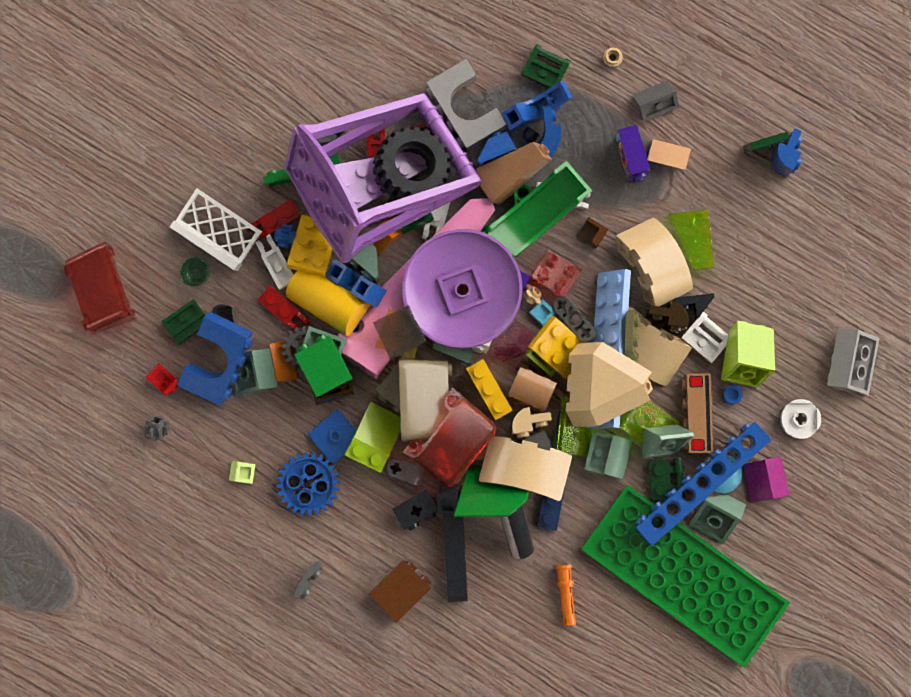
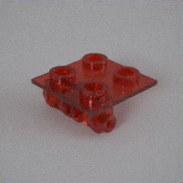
[531,250,582,298]

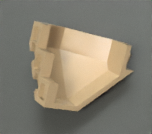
[566,342,653,427]

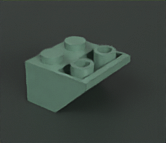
[348,235,380,283]

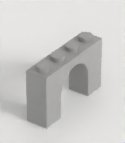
[425,59,507,152]

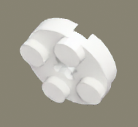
[780,399,821,439]

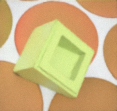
[229,461,255,484]

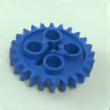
[276,452,341,516]

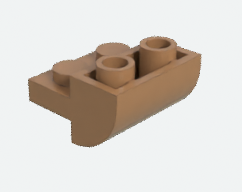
[507,367,557,414]

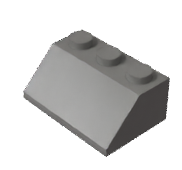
[827,328,879,396]

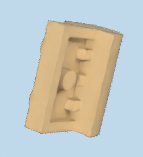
[511,407,552,438]

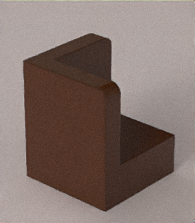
[578,217,608,248]

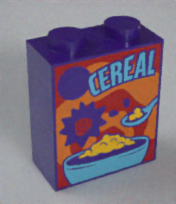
[615,125,650,184]

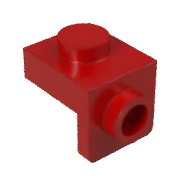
[145,362,179,396]

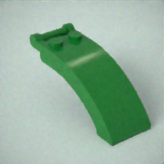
[483,161,592,259]

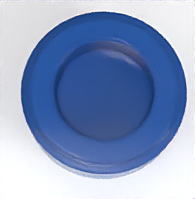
[722,385,743,405]

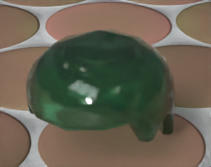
[180,257,210,287]

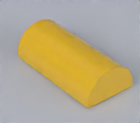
[286,271,370,337]

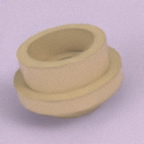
[603,48,623,67]

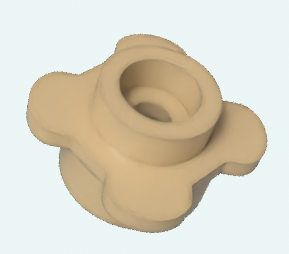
[523,284,541,304]

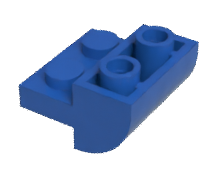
[771,128,803,178]

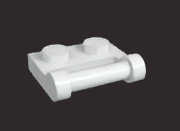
[681,312,728,363]

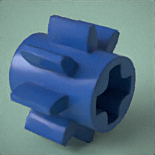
[274,224,297,249]

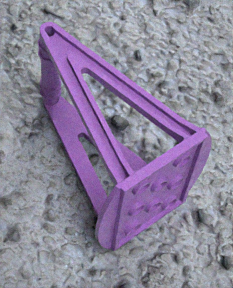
[284,93,482,264]

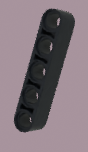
[443,514,468,602]

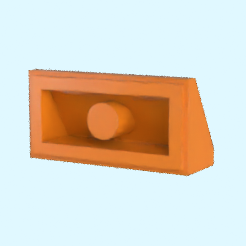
[269,341,298,383]

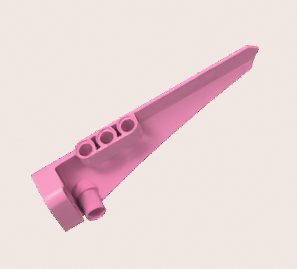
[337,198,495,379]

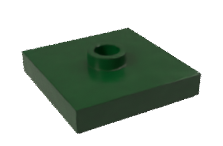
[743,132,790,153]

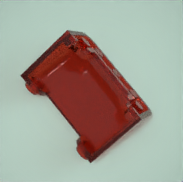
[63,242,137,334]
[403,388,497,487]

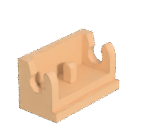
[647,139,691,170]

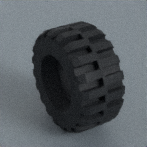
[373,127,451,201]

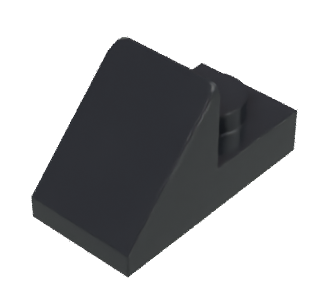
[673,293,715,321]

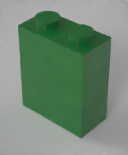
[294,334,353,397]

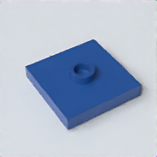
[308,409,356,464]

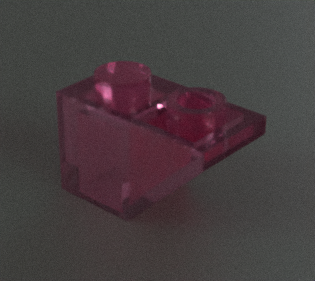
[491,320,536,362]

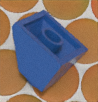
[478,131,516,168]

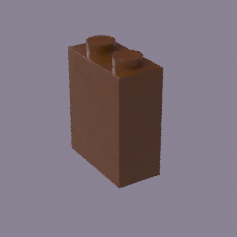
[369,560,431,623]

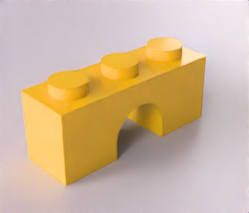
[466,359,513,421]

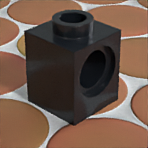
[437,484,460,515]

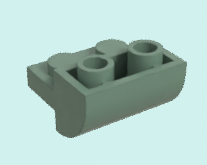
[584,431,632,480]

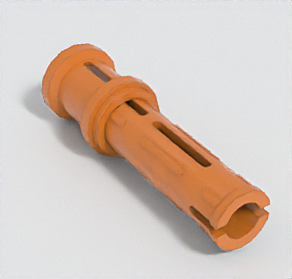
[554,564,576,626]

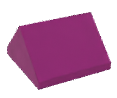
[742,457,789,503]

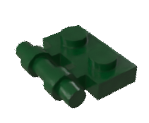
[648,458,686,501]

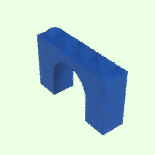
[177,312,253,406]

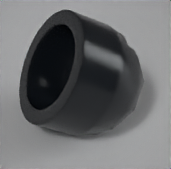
[523,126,540,142]

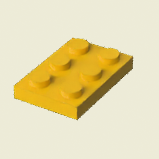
[287,215,333,277]
[528,315,584,381]

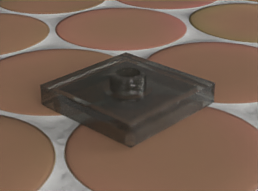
[373,305,427,359]

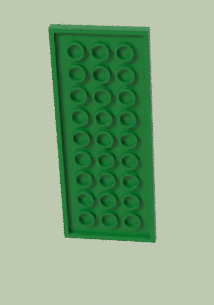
[581,485,790,668]

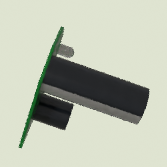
[454,466,534,559]

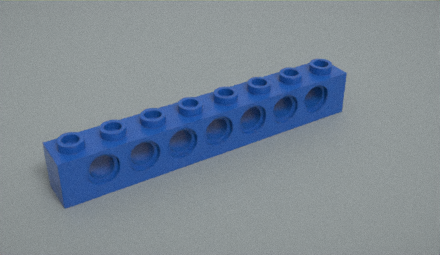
[634,422,771,546]

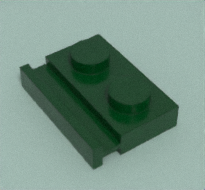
[161,299,206,345]

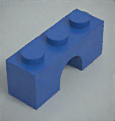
[325,259,387,308]

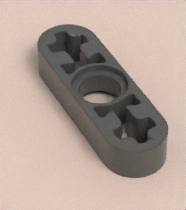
[553,296,597,343]

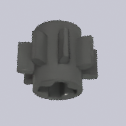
[144,416,170,440]

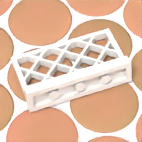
[170,188,262,271]

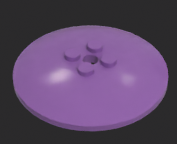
[402,229,522,348]

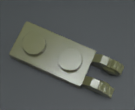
[624,310,640,363]

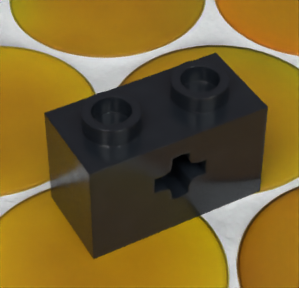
[392,489,438,531]

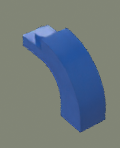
[501,81,573,130]
[516,105,561,157]

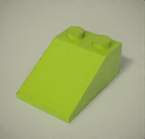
[344,402,401,473]

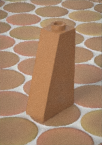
[474,142,552,205]

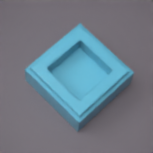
[529,299,556,327]

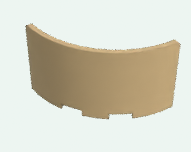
[616,218,693,307]
[628,306,692,386]
[479,436,572,501]

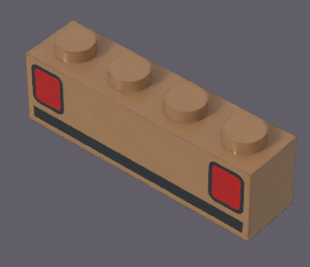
[681,373,713,454]

